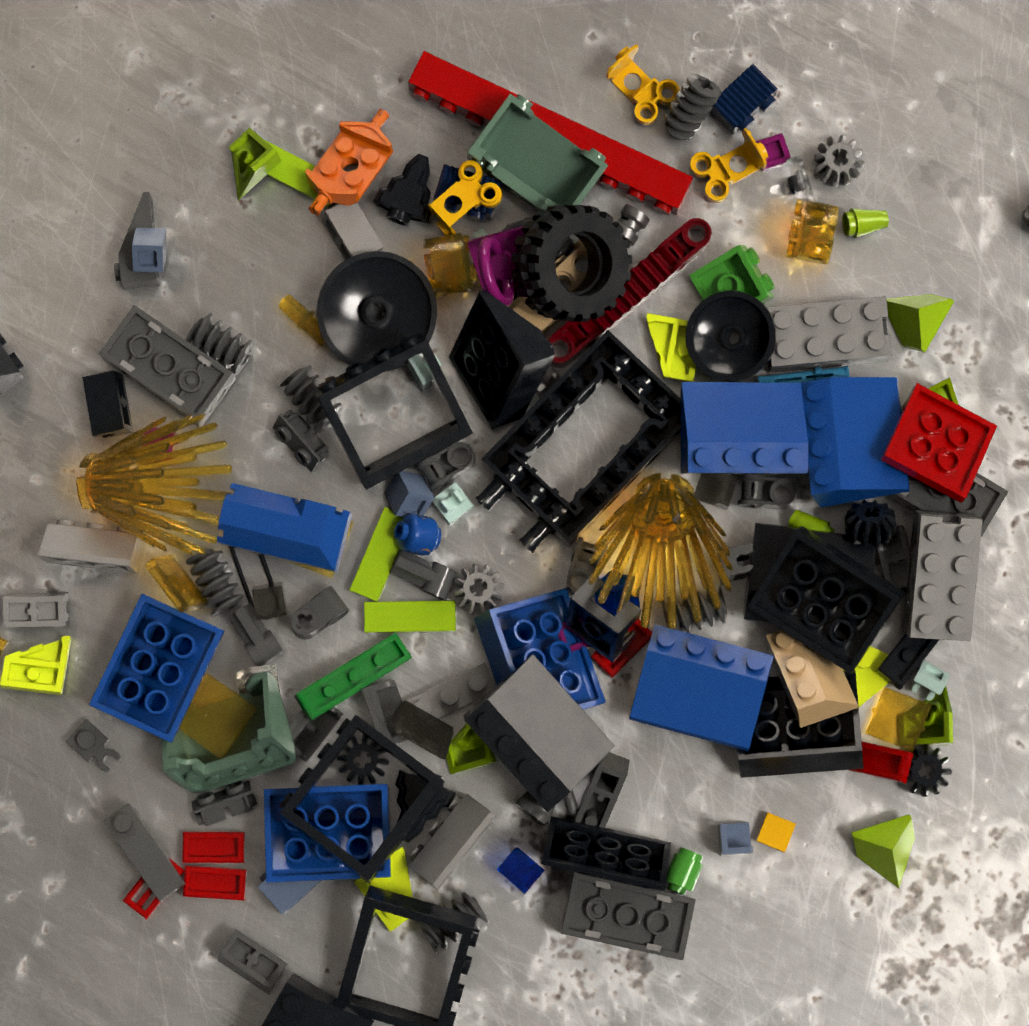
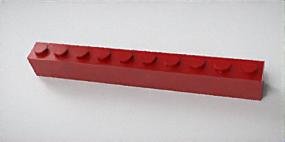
[408,51,693,216]

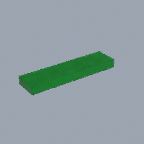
[294,632,412,722]

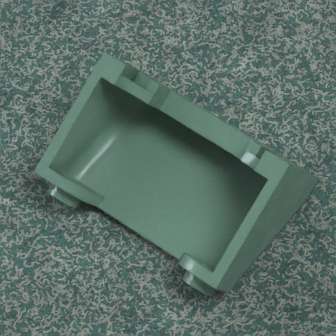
[467,94,608,212]
[161,671,296,792]

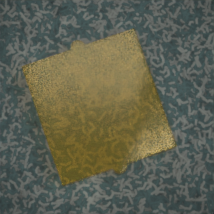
[865,687,932,752]

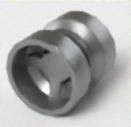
[614,204,650,246]

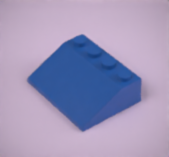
[801,377,910,507]
[681,382,808,474]
[474,588,606,710]
[89,594,225,743]
[629,624,774,751]
[264,784,391,883]

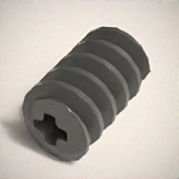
[664,73,721,140]
[186,313,252,375]
[280,365,342,434]
[185,549,244,617]
[661,585,727,633]
[420,892,490,955]

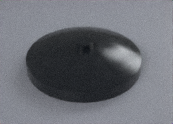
[316,251,437,372]

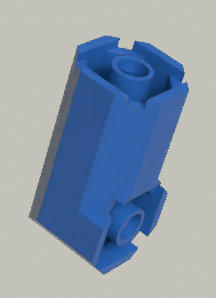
[217,483,353,573]

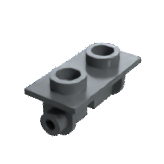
[272,410,330,472]
[192,781,257,826]

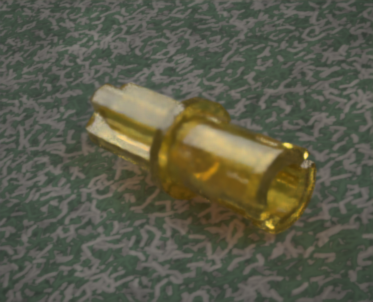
[279,294,325,346]

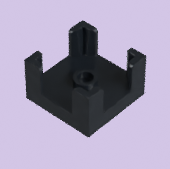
[565,574,642,663]

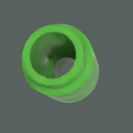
[666,847,703,895]

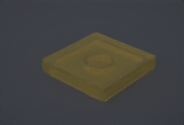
[145,555,208,613]
[179,673,258,759]

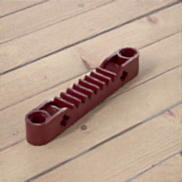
[548,218,712,368]

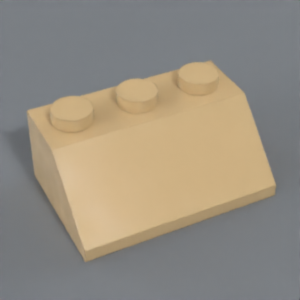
[766,630,858,728]

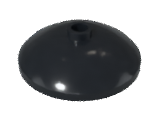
[685,291,776,382]

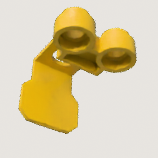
[606,44,680,125]
[690,128,769,203]
[428,160,502,239]

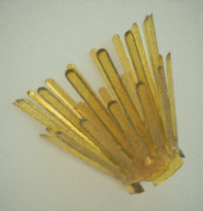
[76,414,232,556]
[589,473,733,629]

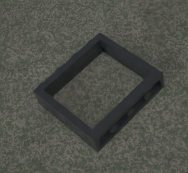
[313,333,473,490]
[279,715,445,885]
[338,886,480,1026]

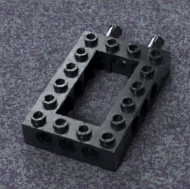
[475,330,681,553]

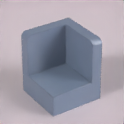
[132,228,167,273]
[385,471,434,517]
[718,822,753,856]

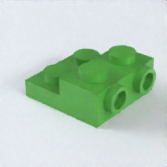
[689,244,775,304]

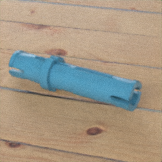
[757,366,850,383]

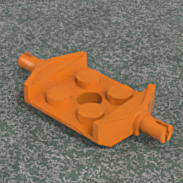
[305,109,393,216]

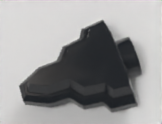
[373,153,431,226]
[395,770,456,843]

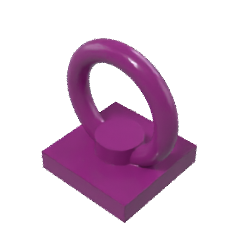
[467,226,524,307]

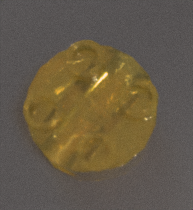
[786,198,839,264]
[423,233,478,298]

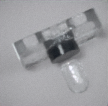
[770,156,816,209]

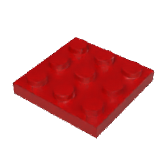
[881,383,997,503]

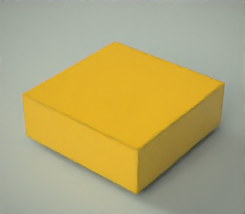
[756,812,796,853]

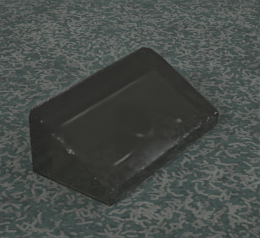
[392,700,453,759]

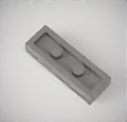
[402,663,496,730]

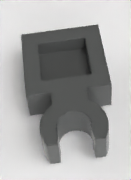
[65,719,122,773]

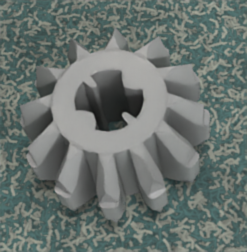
[813,135,865,187]
[453,563,504,614]

